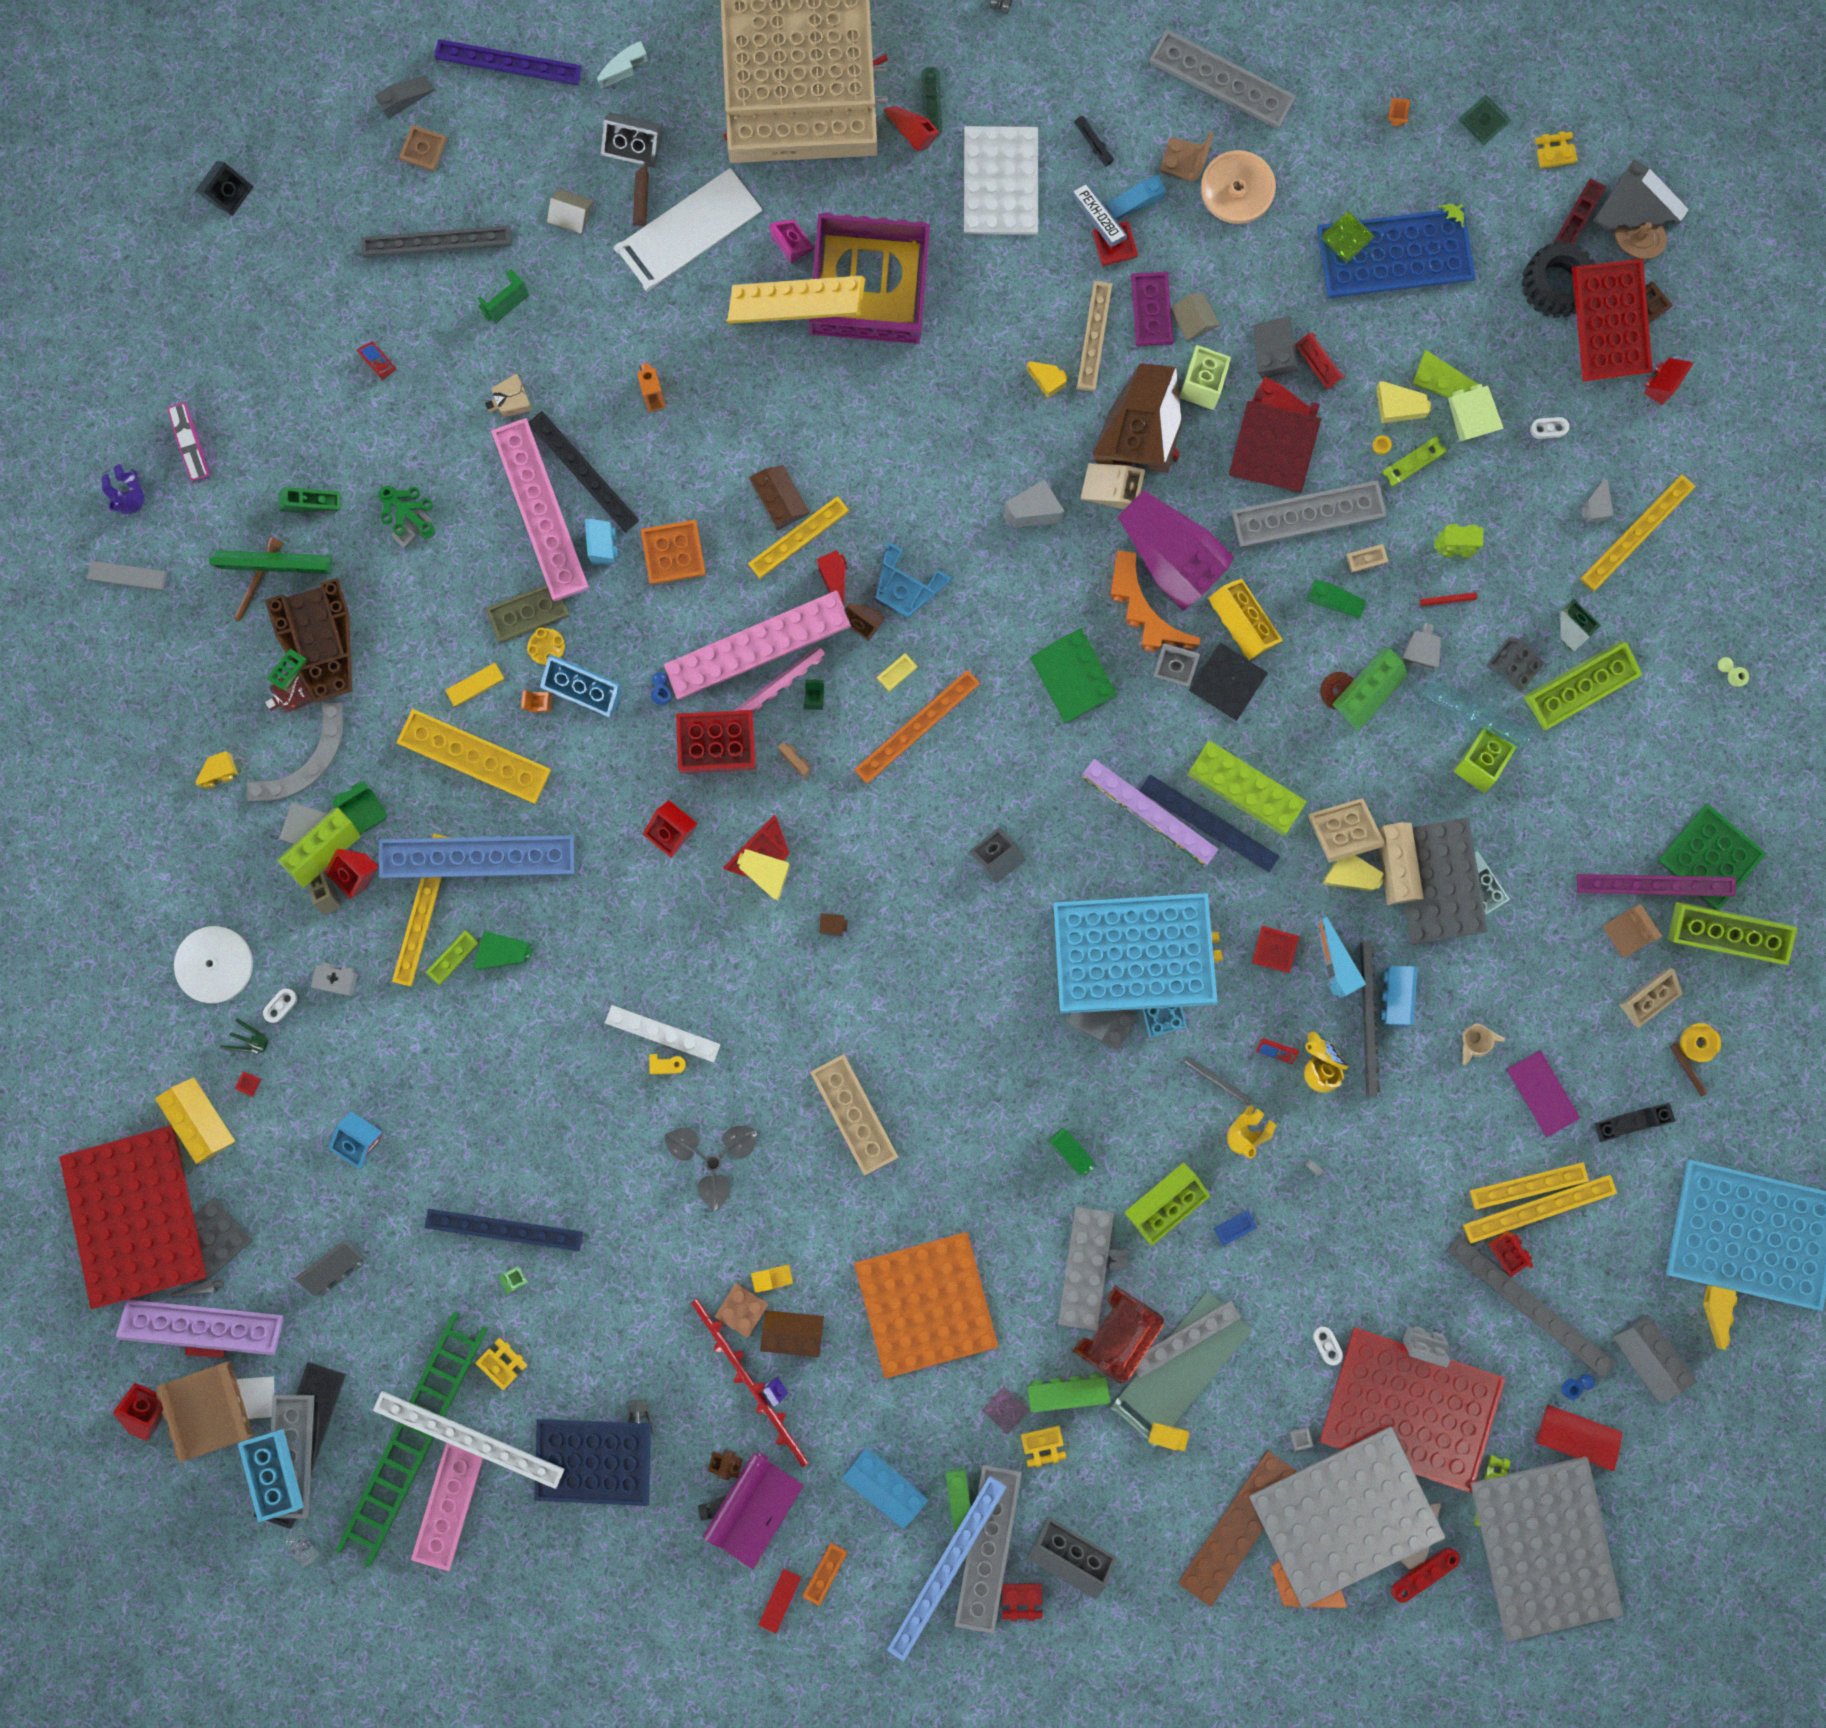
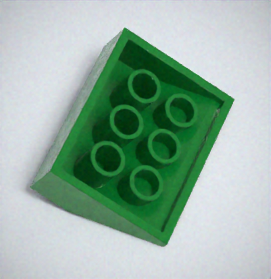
[1030,628,1117,724]

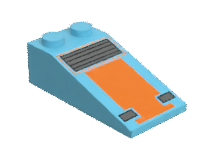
[1317,917,1366,998]

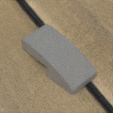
[391,510,434,548]

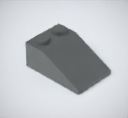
[1254,316,1299,378]
[1067,1010,1137,1051]

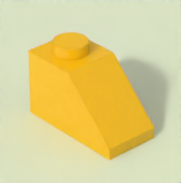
[1026,361,1067,398]

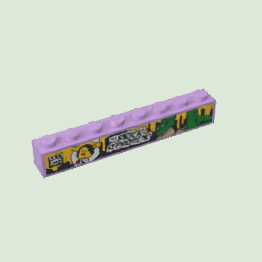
[1082,759,1219,867]

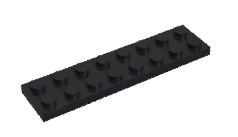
[253,1362,346,1529]

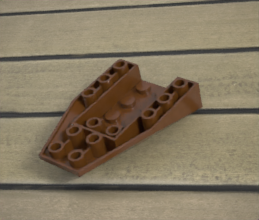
[1092,363,1182,473]

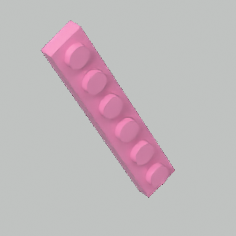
[734,646,825,712]

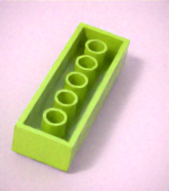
[1187,740,1307,836]
[1667,902,1798,965]

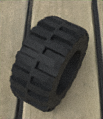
[1522,241,1596,318]

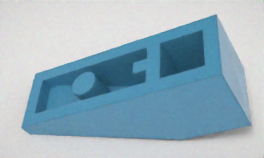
[1106,175,1166,220]

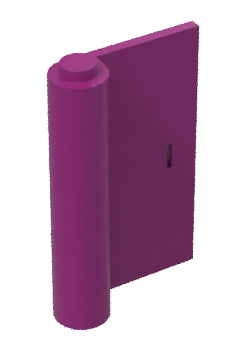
[702,1451,804,1570]

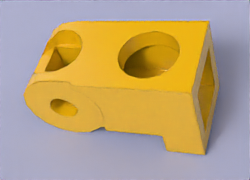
[649,1054,686,1075]

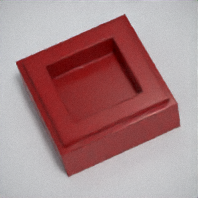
[235,1071,262,1097]

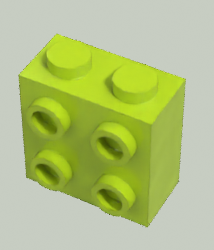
[1434,524,1483,558]

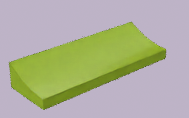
[1523,641,1642,730]

